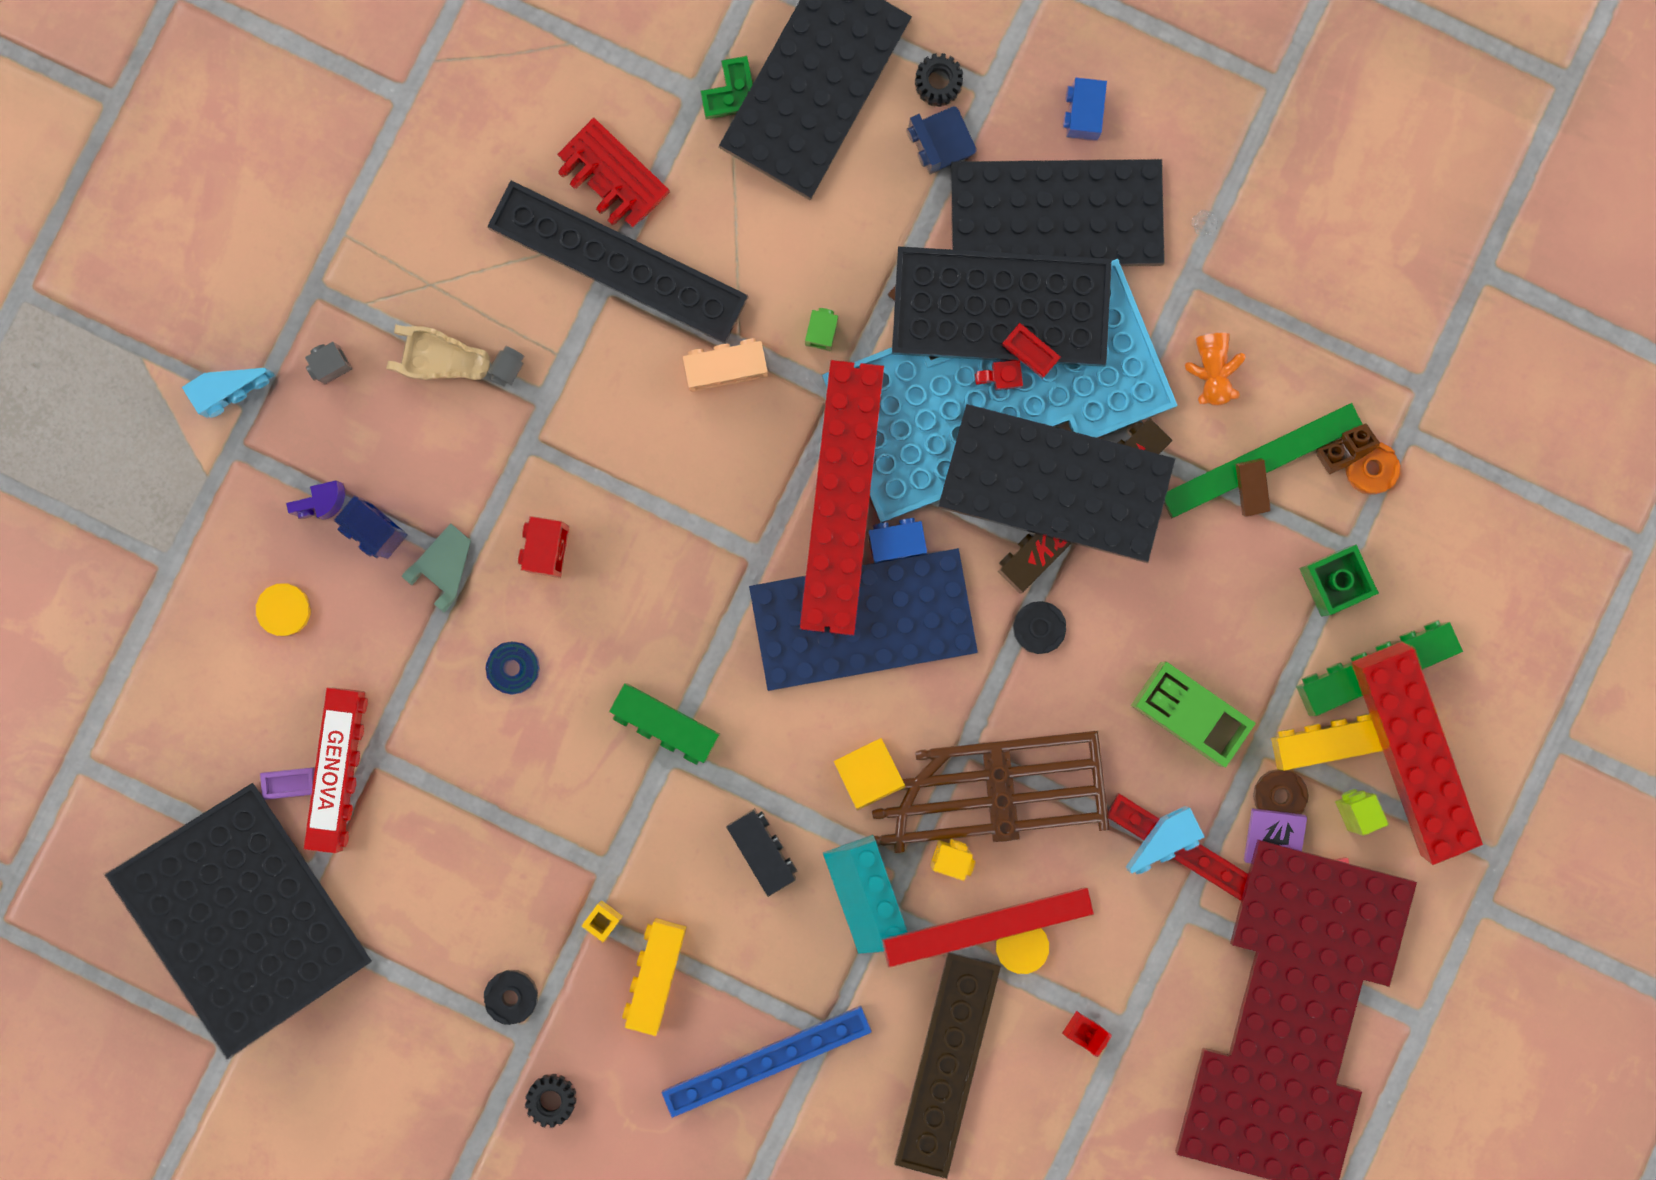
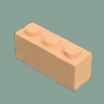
[683,339,768,392]

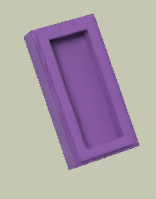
[260,767,315,800]

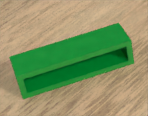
[609,683,720,765]

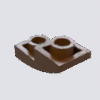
[1316,423,1380,475]

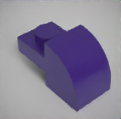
[286,480,345,520]

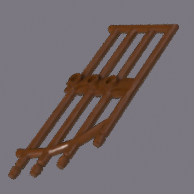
[872,730,1110,853]

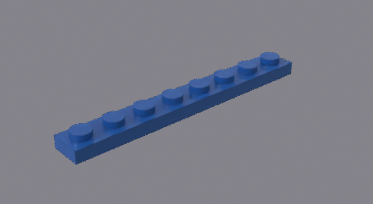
[661,1006,872,1118]

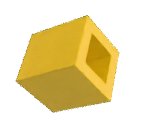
[581,900,623,942]

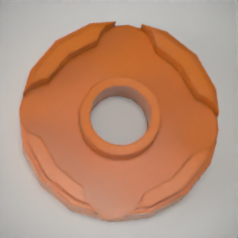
[1345,442,1401,495]

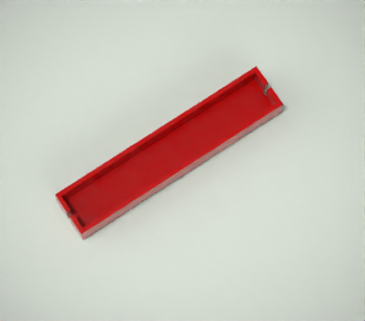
[800,360,884,636]

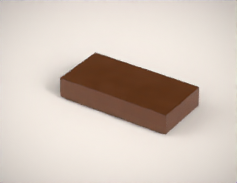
[1236,458,1271,517]

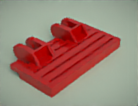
[557,117,670,228]

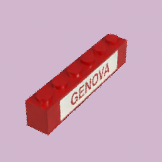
[303,688,368,853]

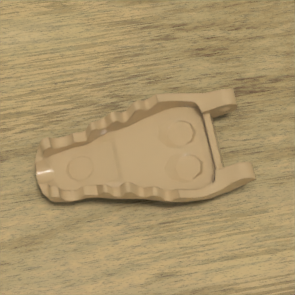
[386,324,490,380]

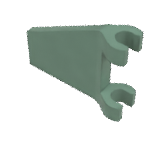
[401,523,471,613]

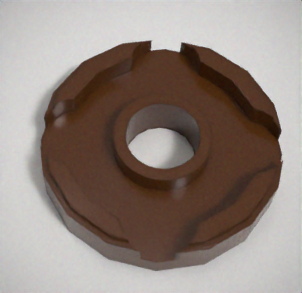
[1253,769,1309,815]

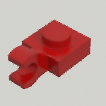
[975,360,1023,391]

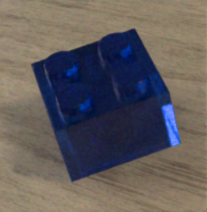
[333,495,409,559]

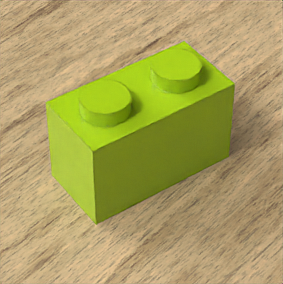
[1335,789,1389,836]

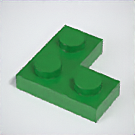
[700,56,753,119]

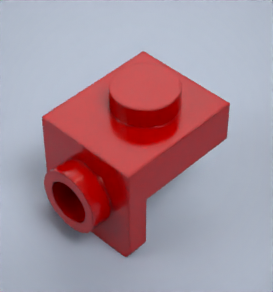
[1062,1011,1112,1057]

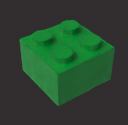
[1299,544,1379,617]

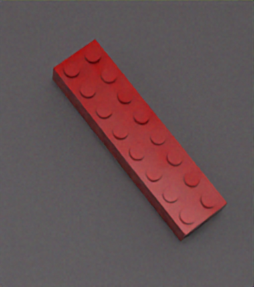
[1351,642,1483,865]

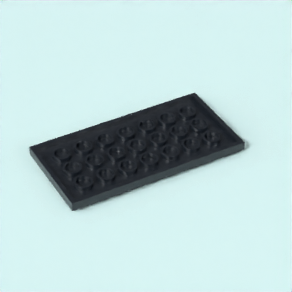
[718,0,912,201]
[951,159,1164,266]
[892,246,1112,367]
[938,404,1176,563]

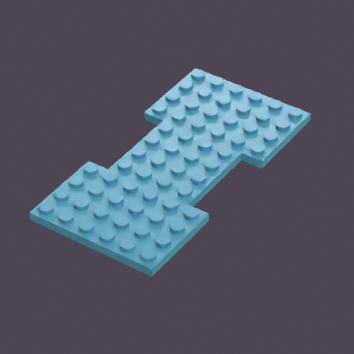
[822,259,1178,523]

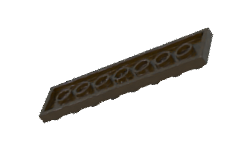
[894,952,1001,1179]

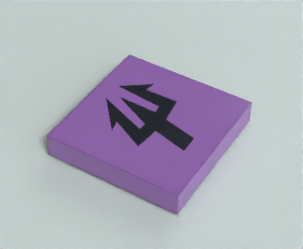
[1244,808,1307,863]

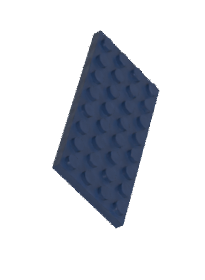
[749,548,978,691]

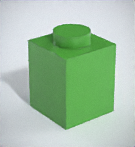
[805,308,838,351]

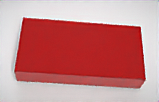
[1002,323,1061,379]

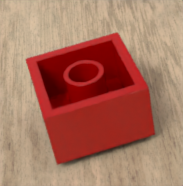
[518,516,570,578]

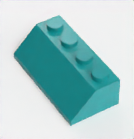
[823,835,908,954]

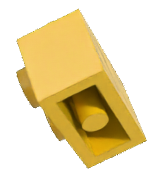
[930,839,975,881]

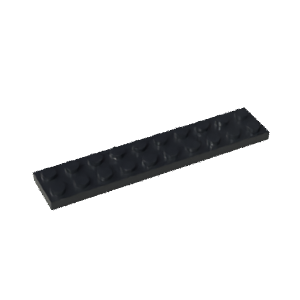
[487,180,749,344]

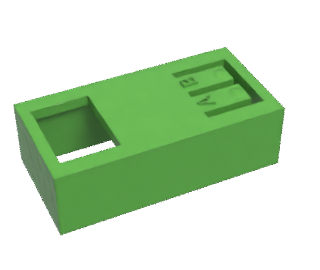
[1131,662,1256,768]

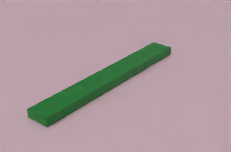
[1164,403,1363,519]

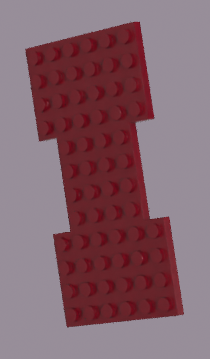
[1175,839,1417,1180]

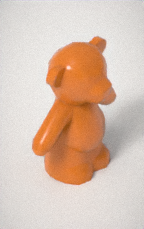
[1185,333,1246,405]

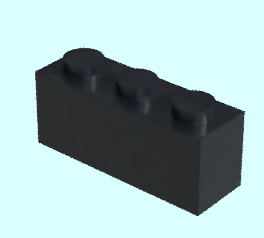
[726,808,797,897]

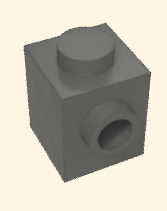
[305,342,352,384]

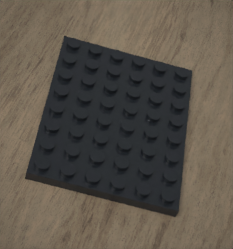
[104,783,372,1060]

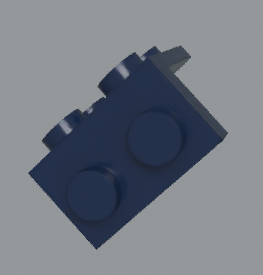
[906,106,976,174]

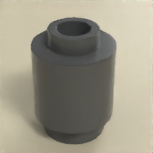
[488,346,524,387]

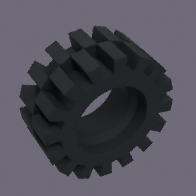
[915,53,963,106]
[525,1074,577,1128]

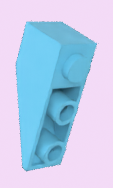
[182,368,275,418]
[1126,806,1204,875]

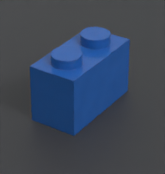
[1063,77,1107,141]
[868,518,927,563]

